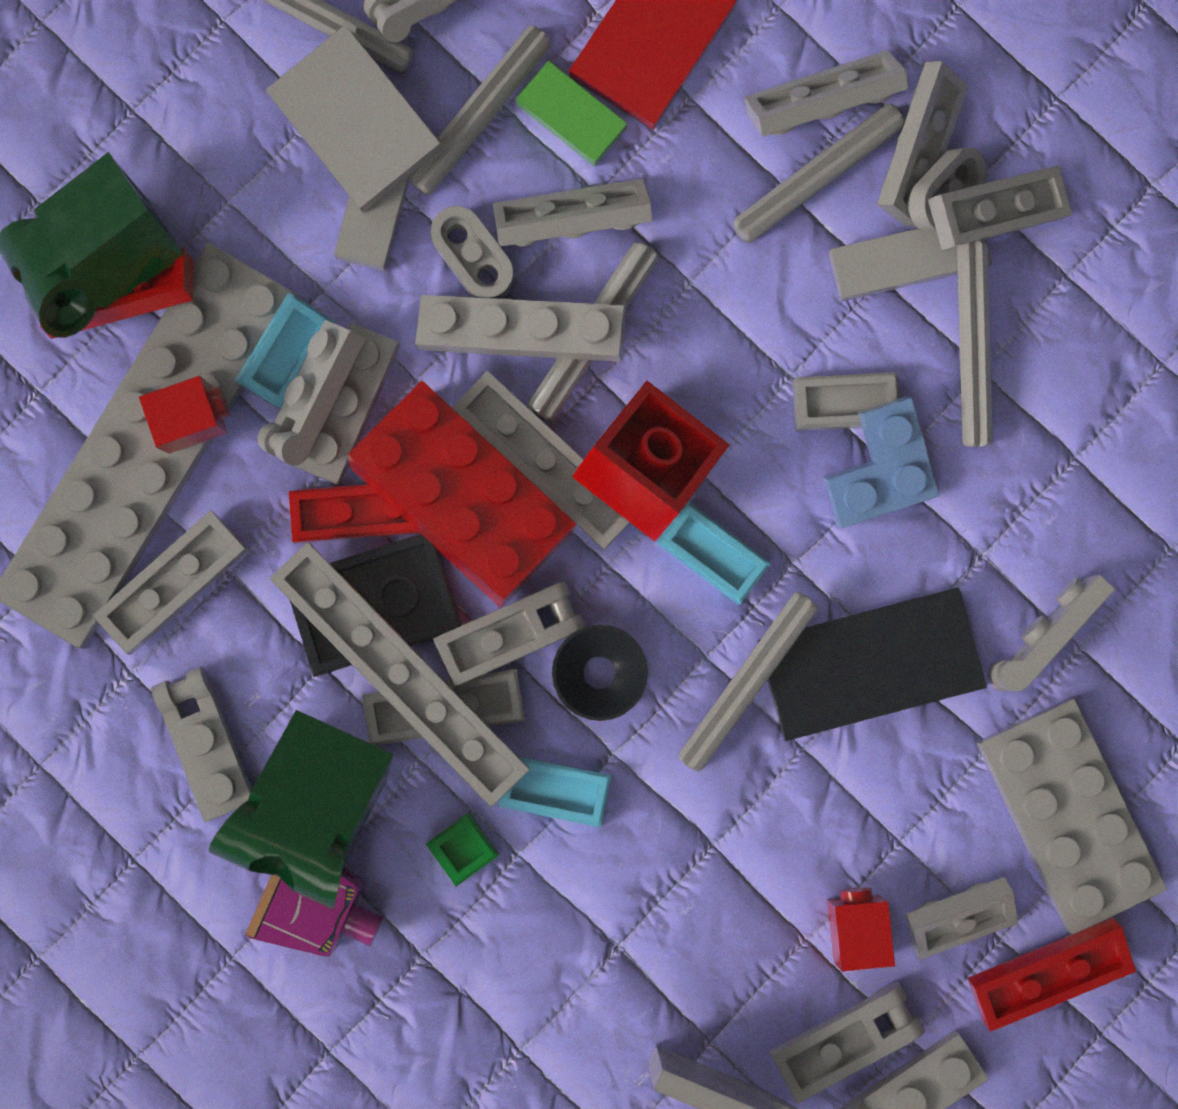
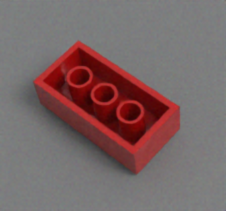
[348,380,576,609]

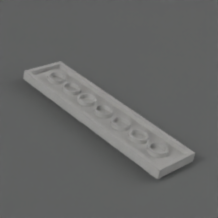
[0,242,299,649]

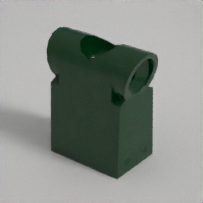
[0,152,184,338]
[208,710,393,910]

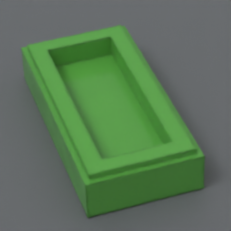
[516,61,627,167]

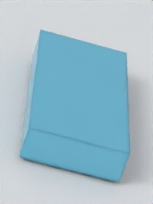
[234,293,335,409]
[656,501,771,605]
[498,756,611,827]

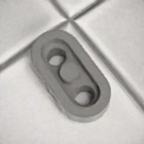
[908,148,987,231]
[431,206,514,299]

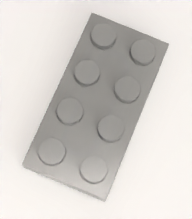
[976,698,1167,934]

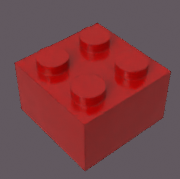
[571,380,730,542]

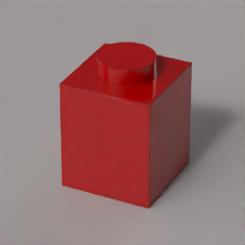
[139,375,230,454]
[827,887,895,972]

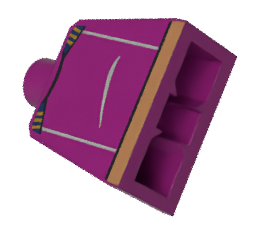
[244,866,383,957]

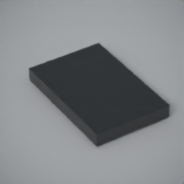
[290,534,462,677]

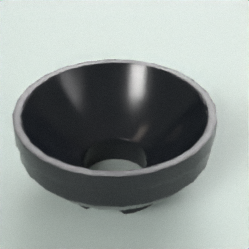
[552,624,648,721]

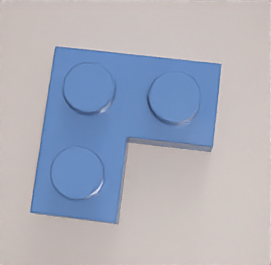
[823,396,939,528]

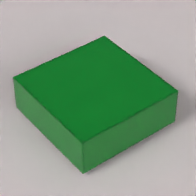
[426,812,499,887]

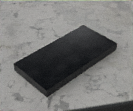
[757,587,987,741]

